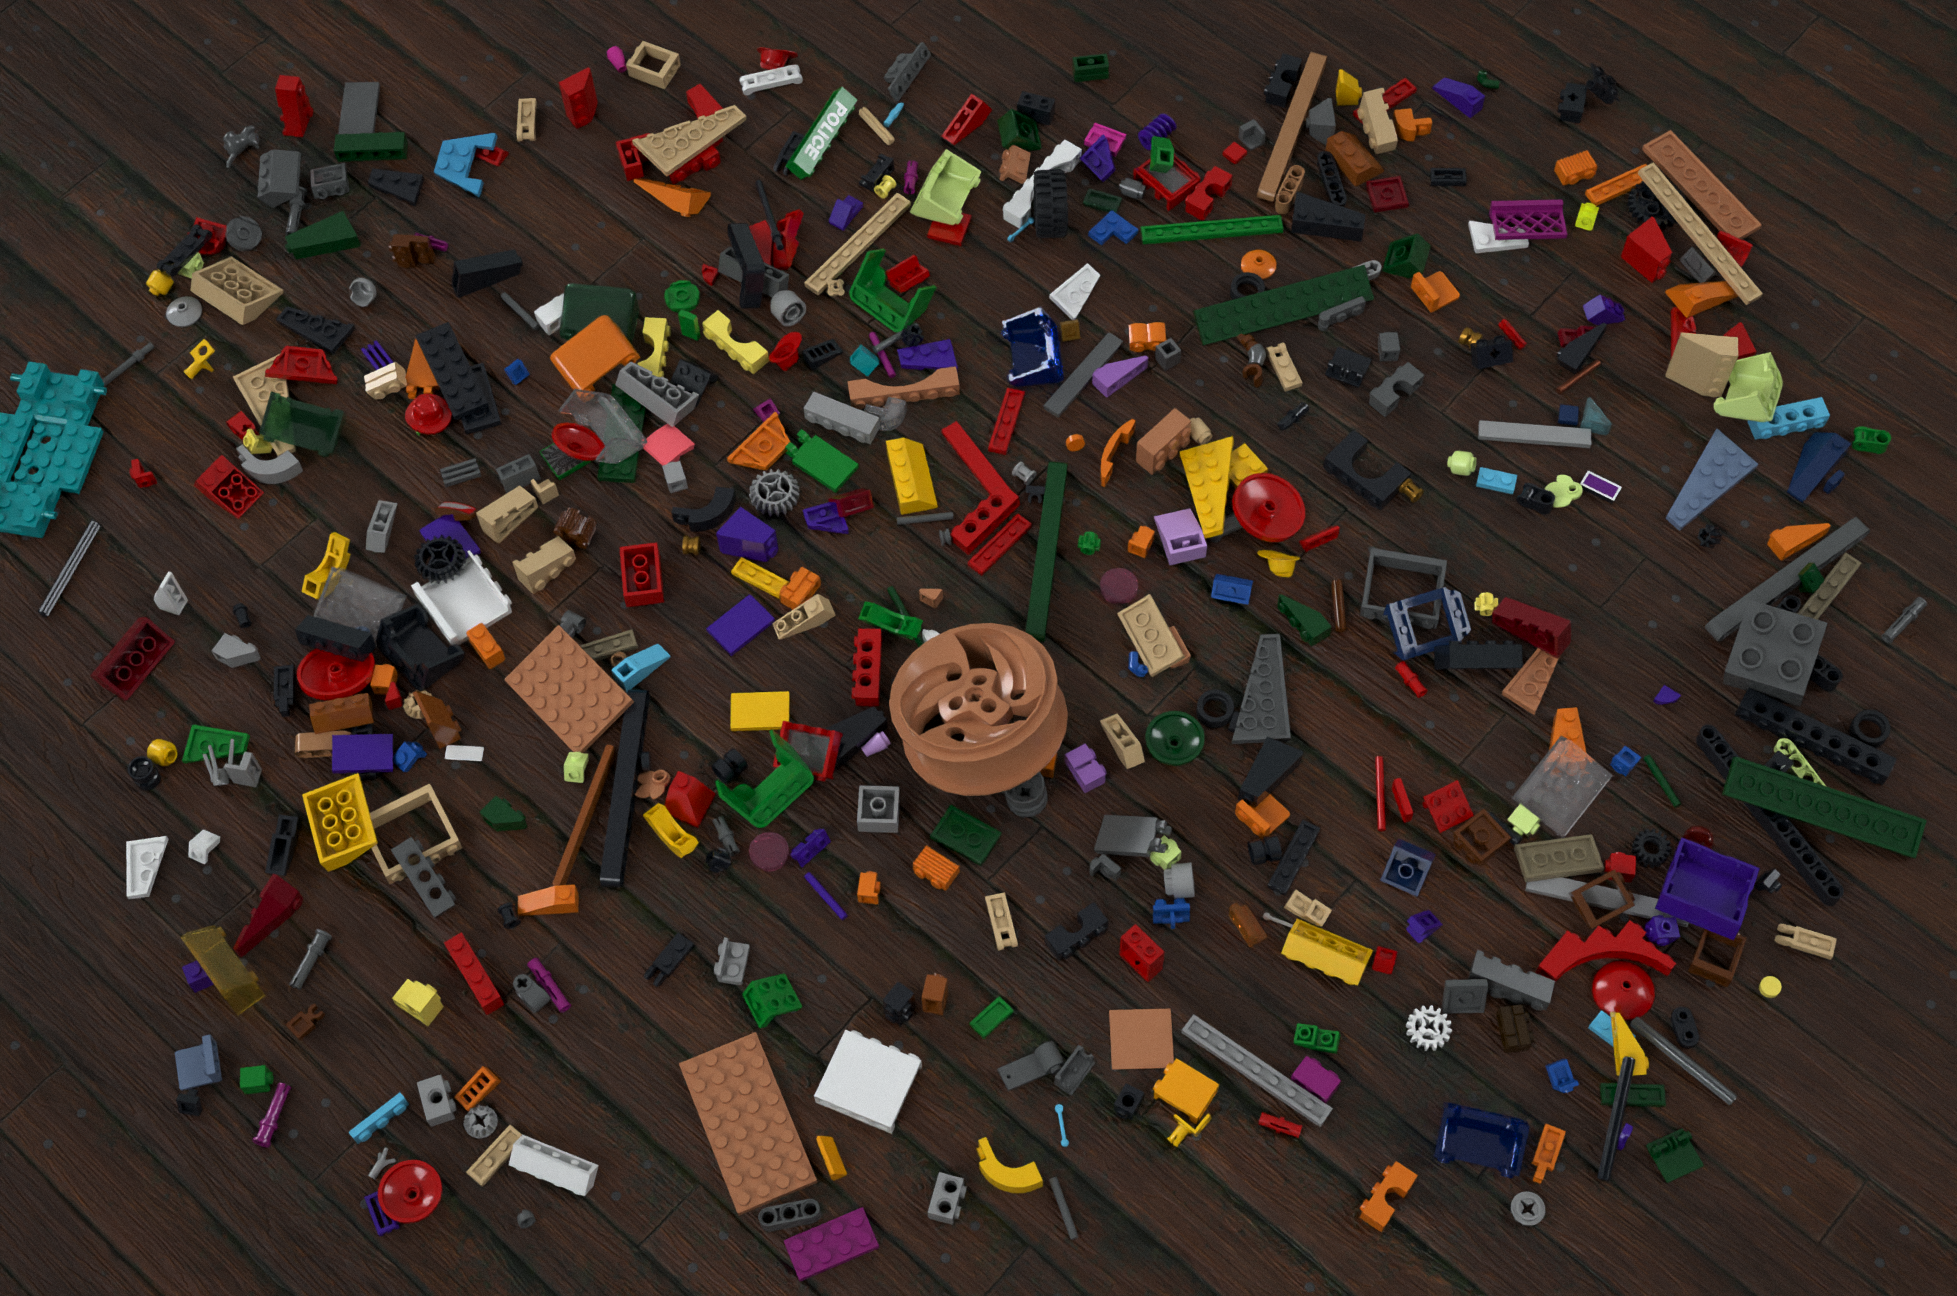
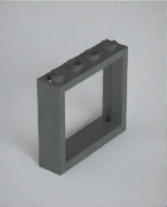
[1360,548,1447,629]

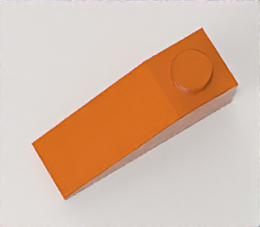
[1767,523,1831,561]
[518,885,579,916]

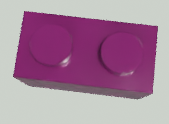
[1291,1056,1341,1104]

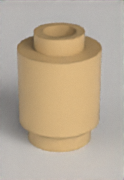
[1190,418,1213,445]

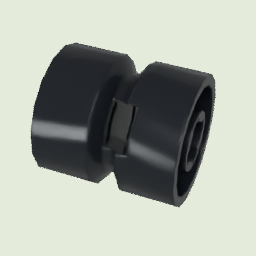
[711,748,748,785]
[127,756,161,791]
[1247,834,1282,866]

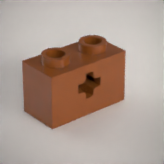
[921,974,948,1015]

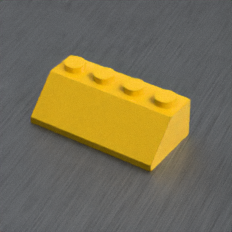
[886,438,938,515]
[1281,919,1373,986]

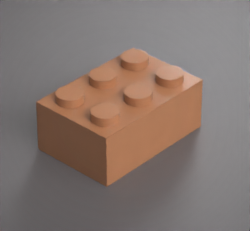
[1136,408,1192,475]

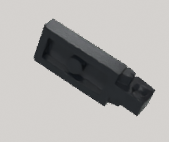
[274,664,295,717]

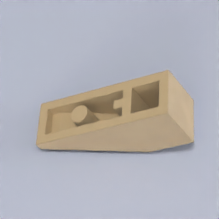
[1100,713,1145,769]

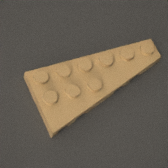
[632,105,746,176]
[233,354,296,457]

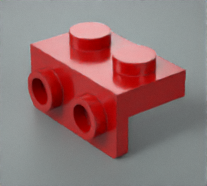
[1716,231,1753,268]
[886,255,930,293]

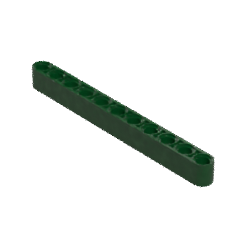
[1026,461,1068,643]

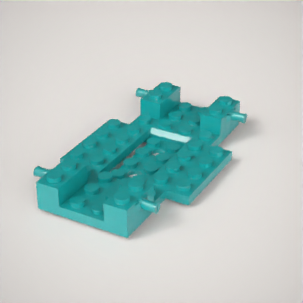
[0,362,107,538]

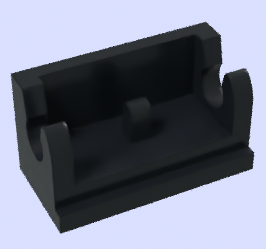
[859,154,894,193]

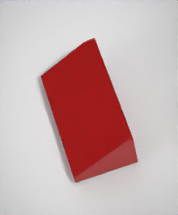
[474,146,509,167]
[1299,526,1340,552]

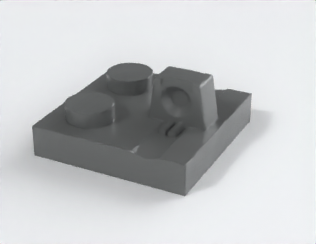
[1442,979,1488,1014]

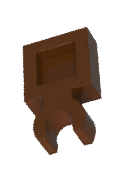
[285,1004,325,1041]

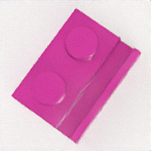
[1084,123,1126,157]

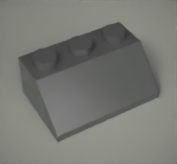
[257,149,301,208]

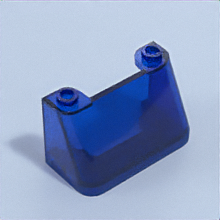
[1001,307,1064,387]
[1434,1102,1530,1178]

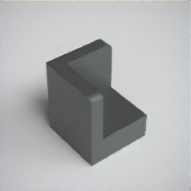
[1238,119,1266,151]

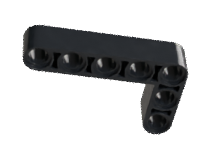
[728,223,765,309]
[1776,595,1843,691]

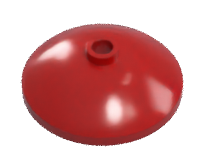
[551,423,605,461]
[1592,961,1655,1021]
[378,1160,442,1224]

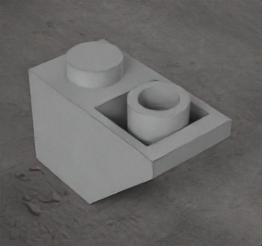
[212,633,261,668]

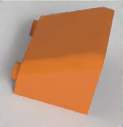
[550,315,641,402]

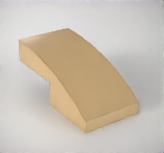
[1284,890,1332,927]

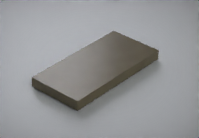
[1514,834,1604,882]

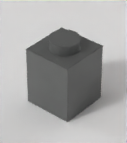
[1377,332,1400,362]

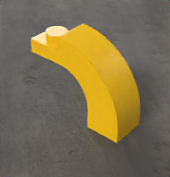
[301,532,351,599]
[643,803,699,858]
[976,1137,1043,1193]

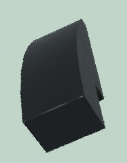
[265,814,303,876]

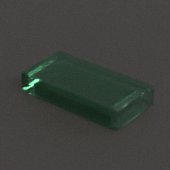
[1083,188,1122,214]

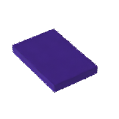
[419,514,481,562]
[706,594,775,656]
[332,734,393,774]

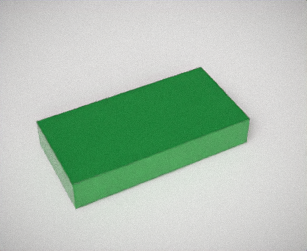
[678,310,701,341]
[969,996,1014,1039]

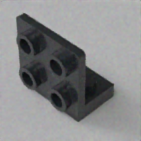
[670,359,719,407]

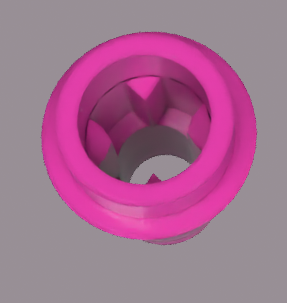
[607,46,627,73]

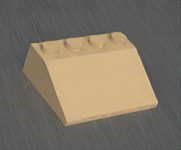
[191,256,283,325]
[1665,333,1738,397]

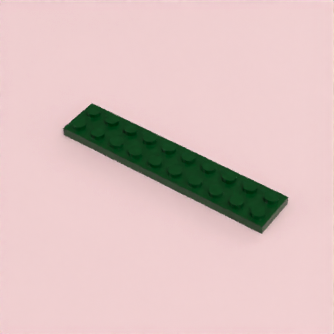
[1193,265,1374,346]
[1722,756,1927,858]

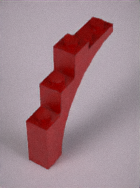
[669,84,723,184]
[1536,920,1676,982]

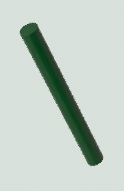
[887,586,925,647]

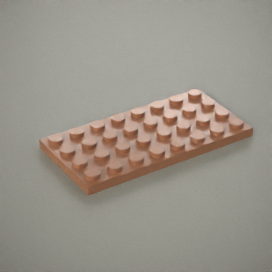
[679,1032,817,1216]

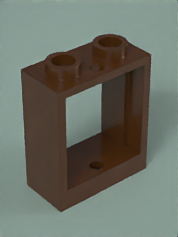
[1569,869,1635,929]
[1688,928,1747,987]

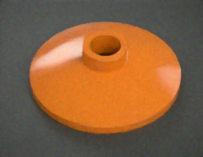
[1241,250,1277,280]

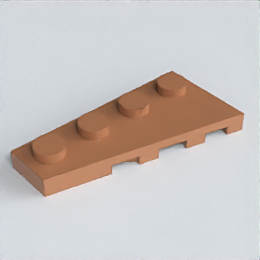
[1502,648,1561,715]

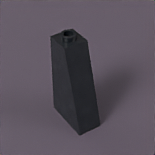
[451,249,523,298]
[808,707,888,771]
[1237,736,1303,808]

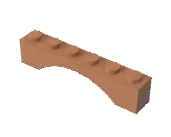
[848,367,960,409]

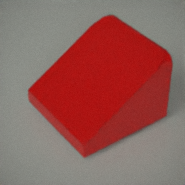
[385,681,403,710]
[1372,946,1397,974]

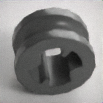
[939,528,952,547]

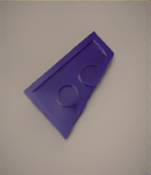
[897,339,958,372]

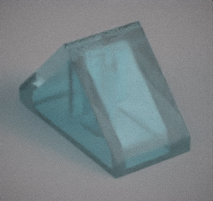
[1580,397,1612,435]

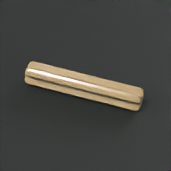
[859,107,894,145]

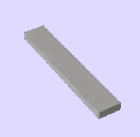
[1478,420,1591,448]

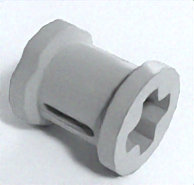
[1012,461,1036,485]

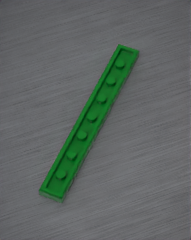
[1141,215,1284,244]

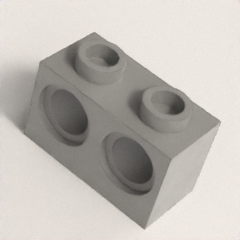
[928,1172,967,1225]

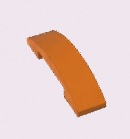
[1100,419,1136,487]

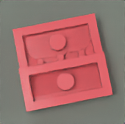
[641,424,695,466]

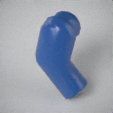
[1128,651,1148,677]

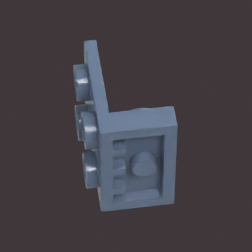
[175,1035,222,1091]

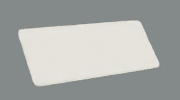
[445,745,484,761]

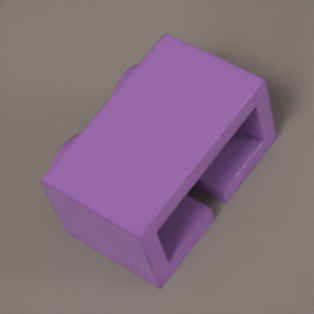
[1065,744,1107,793]

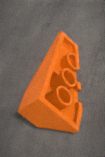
[634,178,711,217]
[1665,281,1738,318]

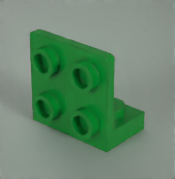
[742,973,802,1028]

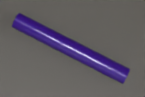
[804,872,848,920]

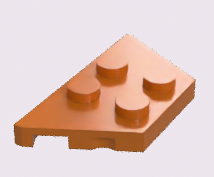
[727,412,790,471]

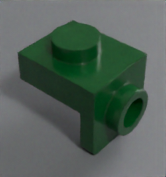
[1797,563,1825,593]

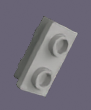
[714,937,750,985]

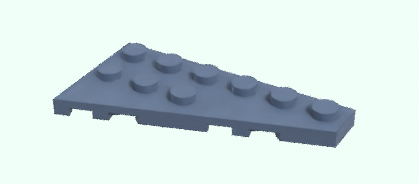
[1666,429,1758,531]

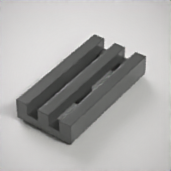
[440,458,481,487]

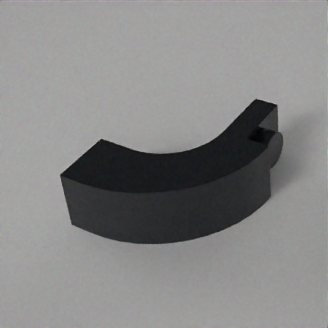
[672,486,736,532]

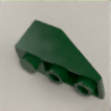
[1277,594,1332,647]

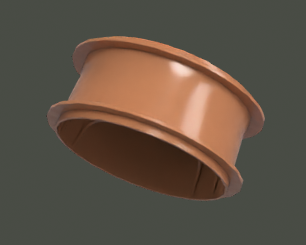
[889,623,1068,796]

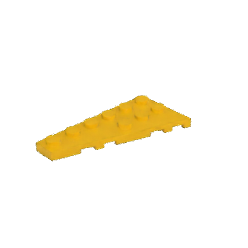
[1179,436,1234,539]

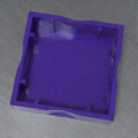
[1655,837,1760,940]

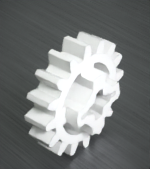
[1406,1005,1452,1051]

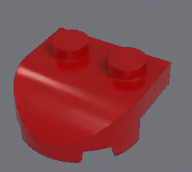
[187,217,227,255]

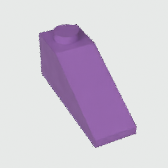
[1092,356,1148,398]

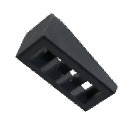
[802,339,843,370]

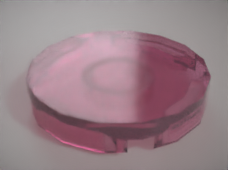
[1100,568,1138,604]
[749,832,789,871]

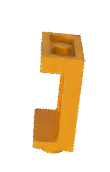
[1153,1058,1219,1125]

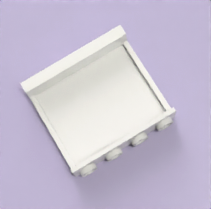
[411,550,512,646]
[814,1030,922,1134]

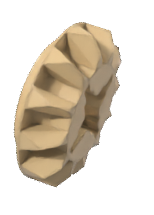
[403,689,433,719]

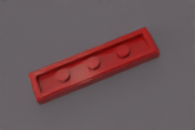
[1353,78,1417,124]
[988,388,1025,455]
[968,514,1032,576]

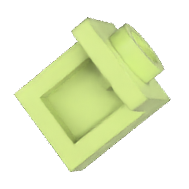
[564,752,589,783]

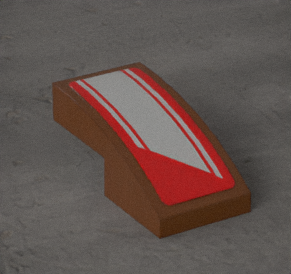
[435,501,479,521]

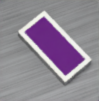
[1580,471,1622,504]

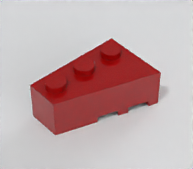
[275,75,313,137]

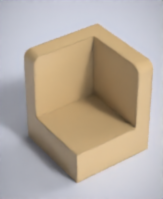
[530,479,559,504]

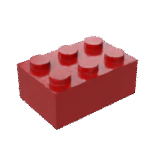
[619,542,664,607]

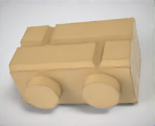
[364,362,407,400]

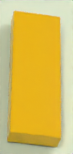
[731,557,789,599]

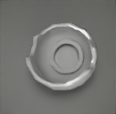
[349,278,376,307]

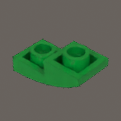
[1293,1023,1341,1054]

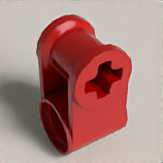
[226,411,259,440]

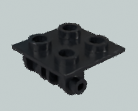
[1586,62,1620,104]
[1325,347,1372,388]

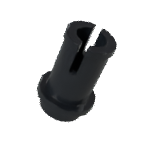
[232,603,252,628]

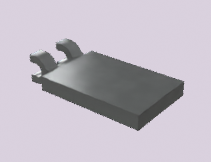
[1094,815,1172,857]

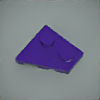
[1080,134,1116,182]
[803,502,849,534]

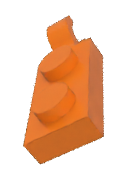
[1532,1124,1566,1184]

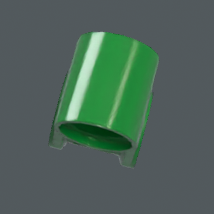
[1852,426,1891,454]

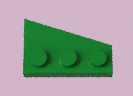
[182,725,250,764]

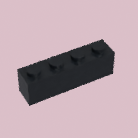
[295,615,376,662]

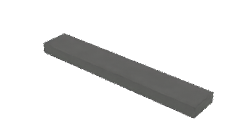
[1044,332,1123,418]

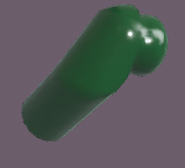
[1477,70,1500,89]

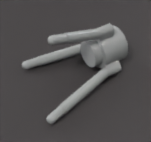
[203,739,234,786]

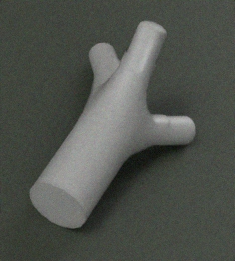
[368,1147,396,1180]

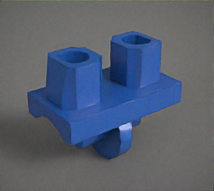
[1153,898,1190,929]

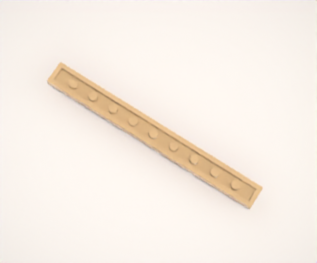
[1638,162,1763,305]

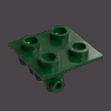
[1645,1128,1704,1183]

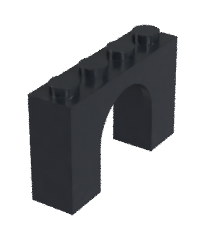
[1323,430,1411,511]

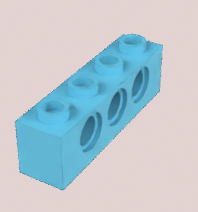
[1747,397,1830,440]

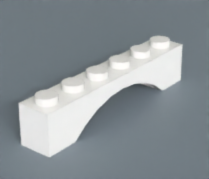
[1003,139,1082,228]

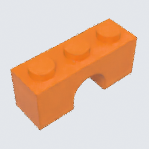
[1360,1161,1418,1232]

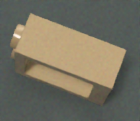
[626,41,681,89]

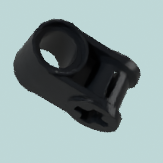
[1516,483,1555,514]

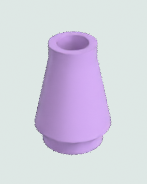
[861,731,891,757]

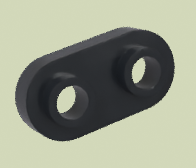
[1670,1007,1699,1049]

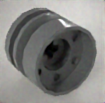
[1004,772,1048,818]

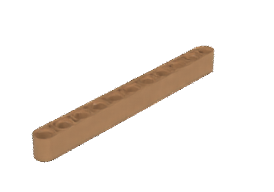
[1257,52,1328,202]

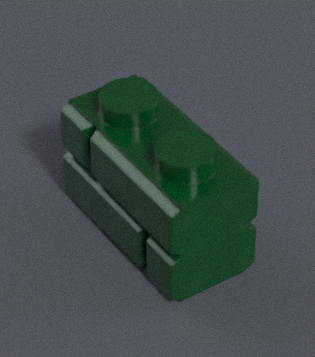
[1072,53,1109,82]

